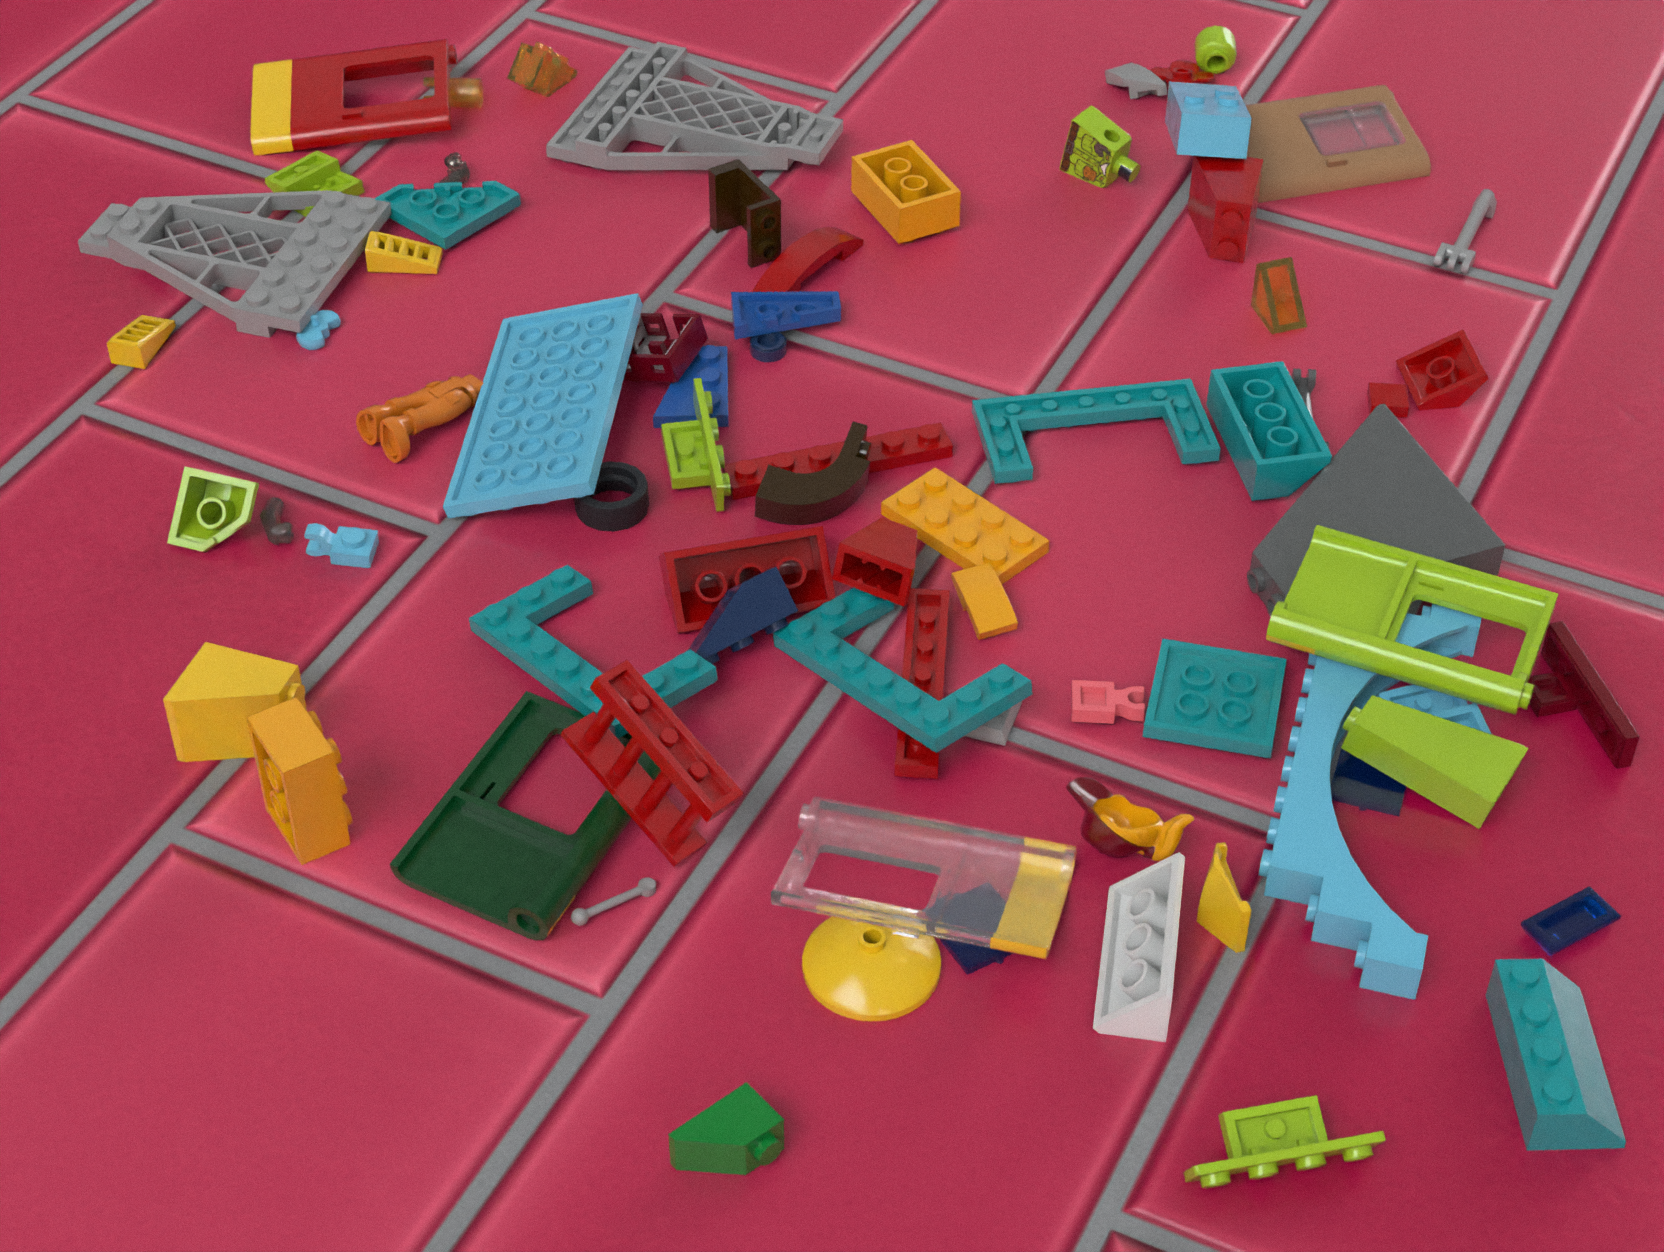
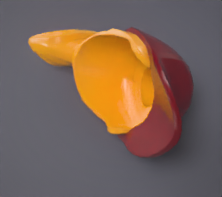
[1066,777,1194,862]

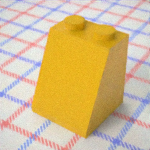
[163,642,307,762]

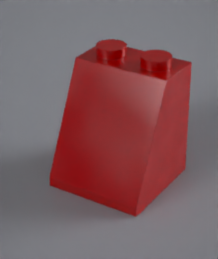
[1187,156,1264,263]

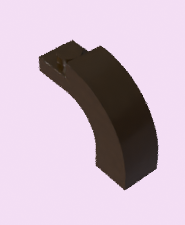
[755,421,872,525]

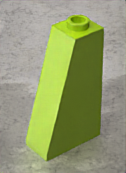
[1341,695,1529,829]

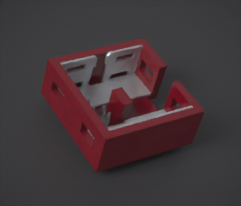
[624,313,708,383]

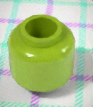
[1194,26,1237,73]

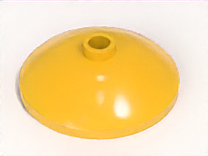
[802,907,941,1021]

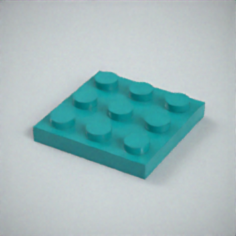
[1142,639,1287,759]

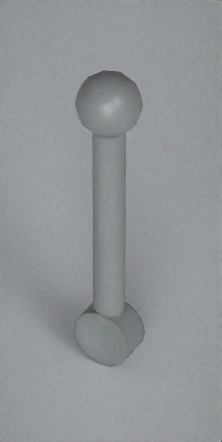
[571,878,656,926]

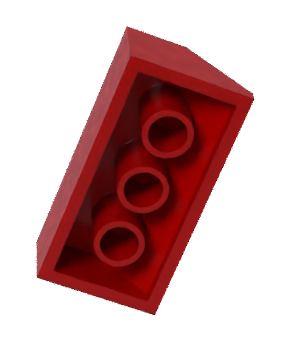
[659,526,836,633]

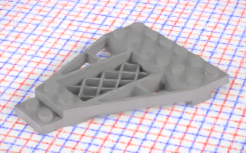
[546,42,843,170]
[78,190,392,338]

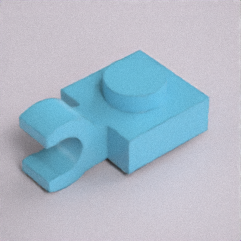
[304,523,379,568]

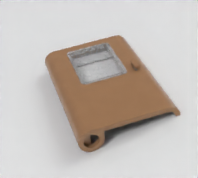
[1246,85,1431,203]

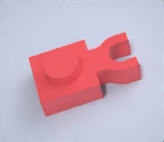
[1071,680,1145,724]

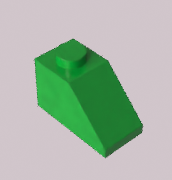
[668,1082,784,1175]

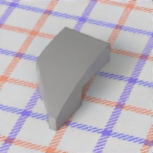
[1105,63,1167,99]

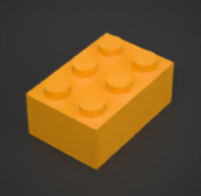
[851,140,961,244]
[247,697,353,865]

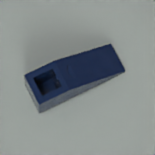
[687,567,798,664]

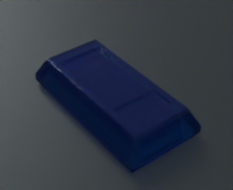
[1520,886,1621,956]

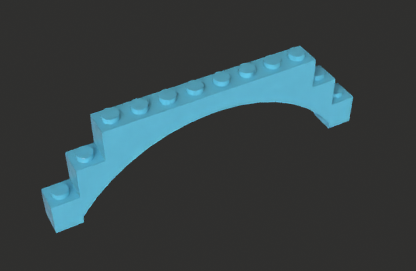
[1259,603,1481,1000]

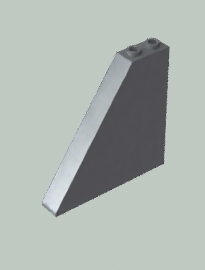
[1247,404,1505,617]

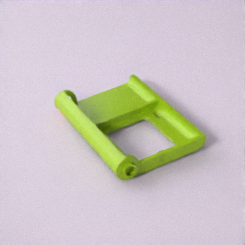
[1266,525,1558,715]

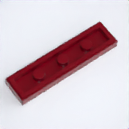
[1541,621,1640,769]

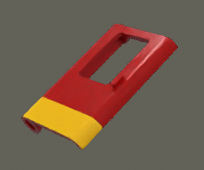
[250,39,458,156]

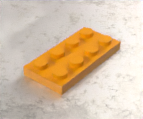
[881,467,1050,584]

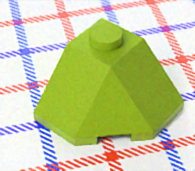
[167,466,259,552]

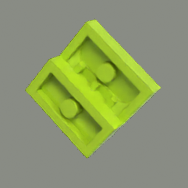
[264,150,365,217]

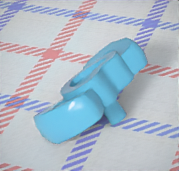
[296,310,341,350]

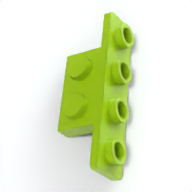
[661,378,731,512]
[1183,1095,1386,1188]

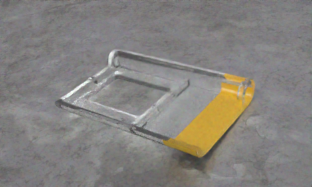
[771,796,1077,959]

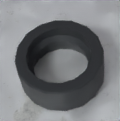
[574,461,649,532]

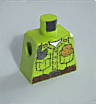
[1059,105,1141,188]

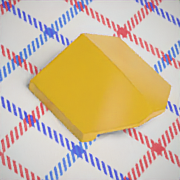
[1196,842,1251,953]

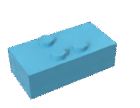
[1165,82,1252,159]

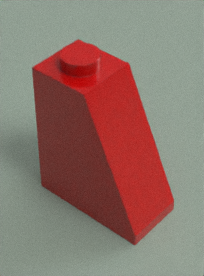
[832,517,917,607]

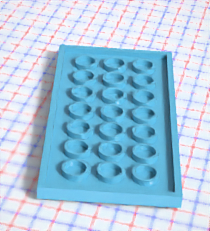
[443,293,643,519]

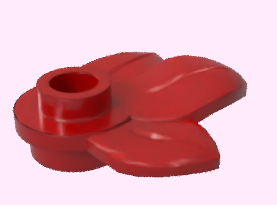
[1151,60,1214,88]

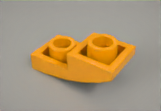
[951,562,1018,640]

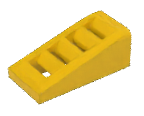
[365,231,443,274]
[107,315,176,369]

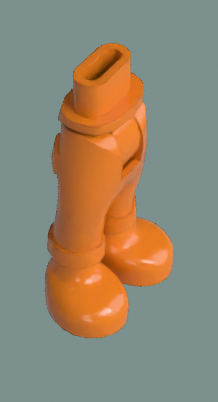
[356,374,483,463]

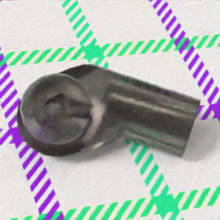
[439,152,470,185]
[260,497,294,546]

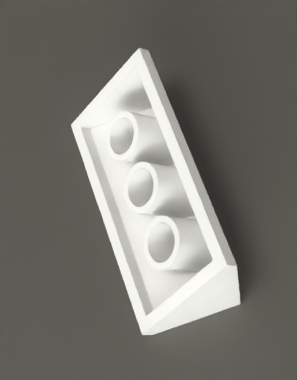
[1093,852,1185,1042]

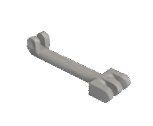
[1433,189,1497,274]

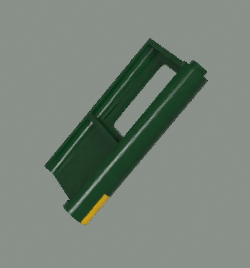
[390,691,661,941]

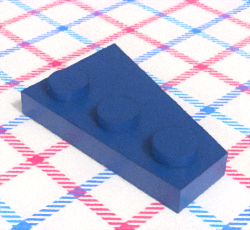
[731,291,841,339]
[653,345,729,428]

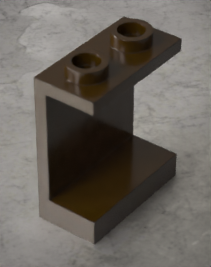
[708,159,781,268]

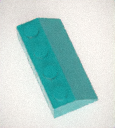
[1206,361,1332,501]
[1486,959,1626,1150]

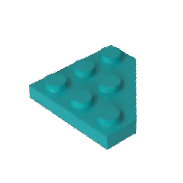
[374,181,521,250]

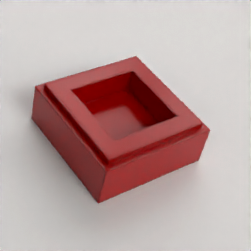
[1367,382,1409,418]

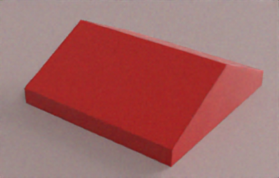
[1395,329,1489,411]

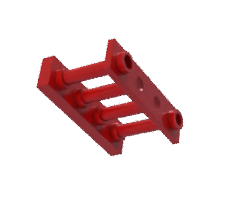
[560,659,744,867]

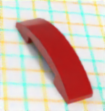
[752,227,864,292]

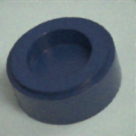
[750,332,786,362]

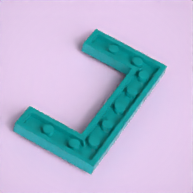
[972,378,1221,484]
[469,565,718,739]
[773,588,1033,753]

